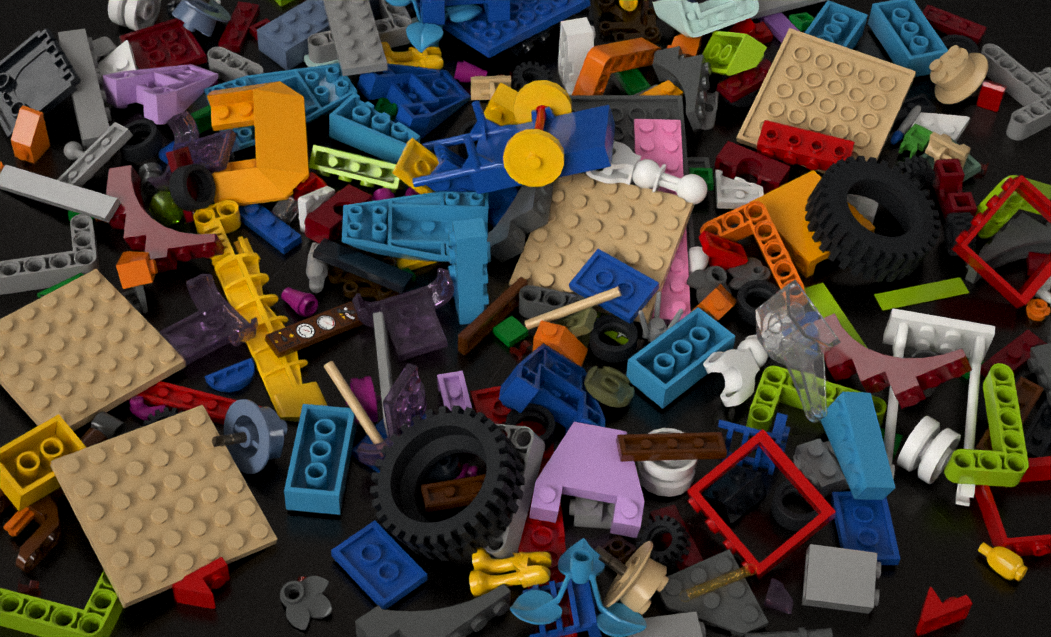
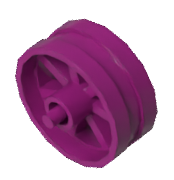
[345,376,382,425]

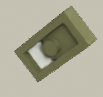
[555,307,597,348]

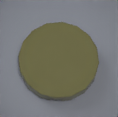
[584,366,635,408]

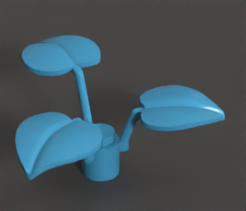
[385,0,483,53]
[510,538,647,637]

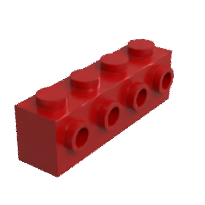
[757,120,855,171]

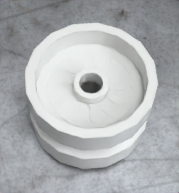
[108,0,161,31]
[897,416,961,484]
[636,428,698,497]

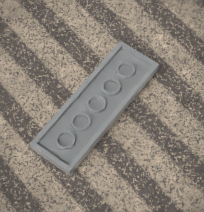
[322,0,388,76]

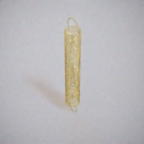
[680,564,756,602]

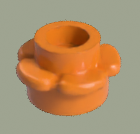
[1026,299,1051,321]

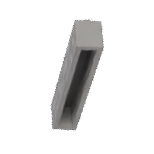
[58,29,111,152]

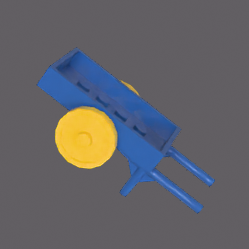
[412,80,615,194]

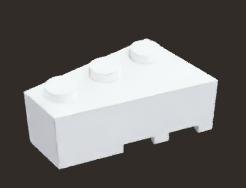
[557,17,596,95]

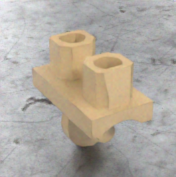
[471,75,511,100]
[925,132,971,169]

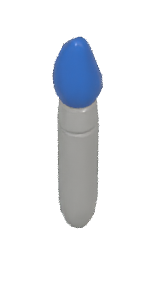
[891,105,921,145]

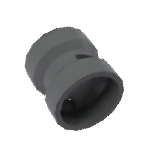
[139,162,166,196]

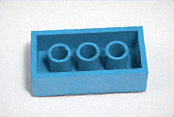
[805,0,868,50]
[868,0,948,77]
[626,307,735,409]
[284,404,357,515]

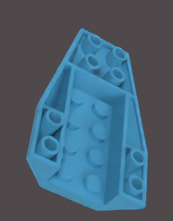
[204,63,357,152]
[342,191,491,263]

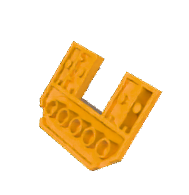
[207,81,309,206]

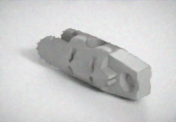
[306,242,329,294]

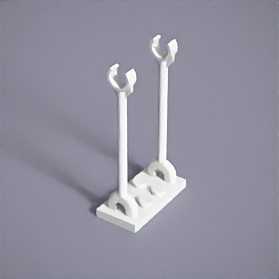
[883,309,995,506]

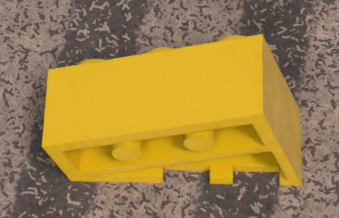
[484,82,518,126]

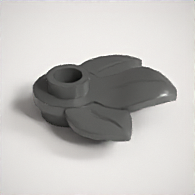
[725,257,771,290]
[687,266,732,303]
[280,576,332,630]

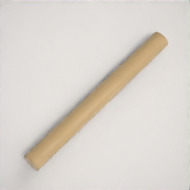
[525,287,622,330]
[324,361,388,455]

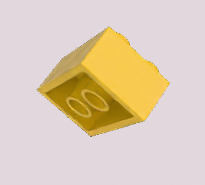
[0,414,87,511]

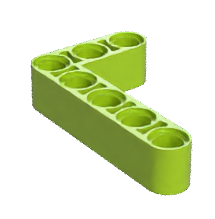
[975,175,1051,238]
[944,363,1029,487]
[746,366,887,432]
[0,571,123,637]

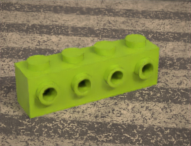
[309,145,406,193]

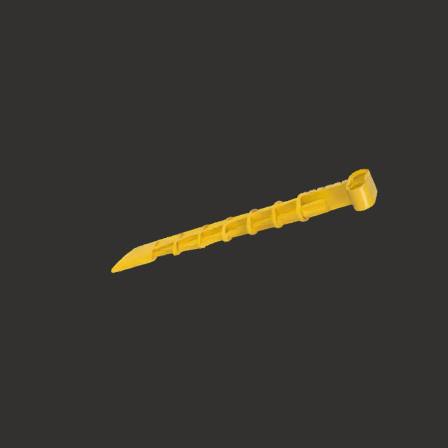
[194,200,328,422]

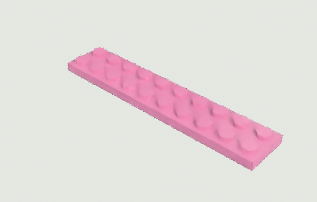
[634,119,691,325]

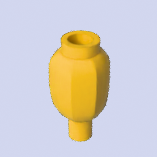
[978,542,1028,582]

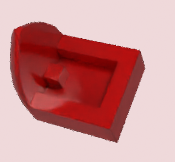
[293,172,328,204]

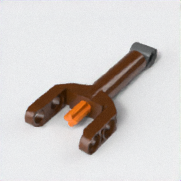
[0,411,127,572]

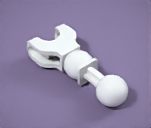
[586,141,707,205]
[703,312,795,407]

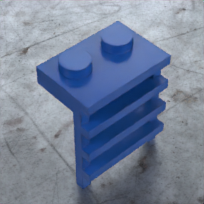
[426,143,476,192]
[718,413,790,475]
[522,579,602,637]

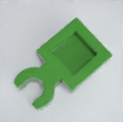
[899,123,933,159]

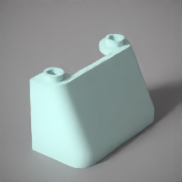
[652,0,759,38]

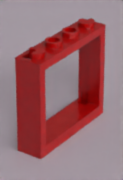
[952,175,1051,308]
[687,429,836,580]
[975,456,1051,556]

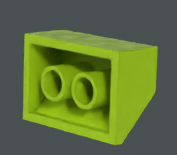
[702,31,767,76]

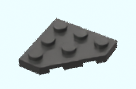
[657,549,769,637]

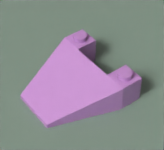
[103,64,218,124]
[529,422,645,538]

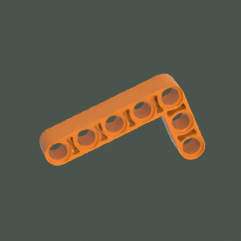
[572,37,661,95]
[700,201,808,309]

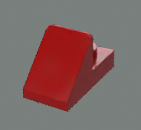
[728,18,773,44]
[977,79,1007,112]
[699,230,748,270]
[172,557,230,609]
[915,587,973,636]

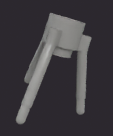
[639,291,684,342]

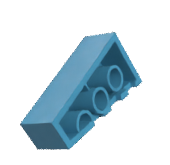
[329,92,421,164]
[448,218,489,325]
[819,392,895,500]

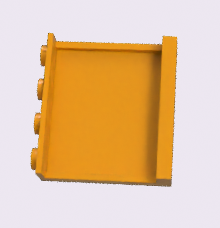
[751,170,875,278]

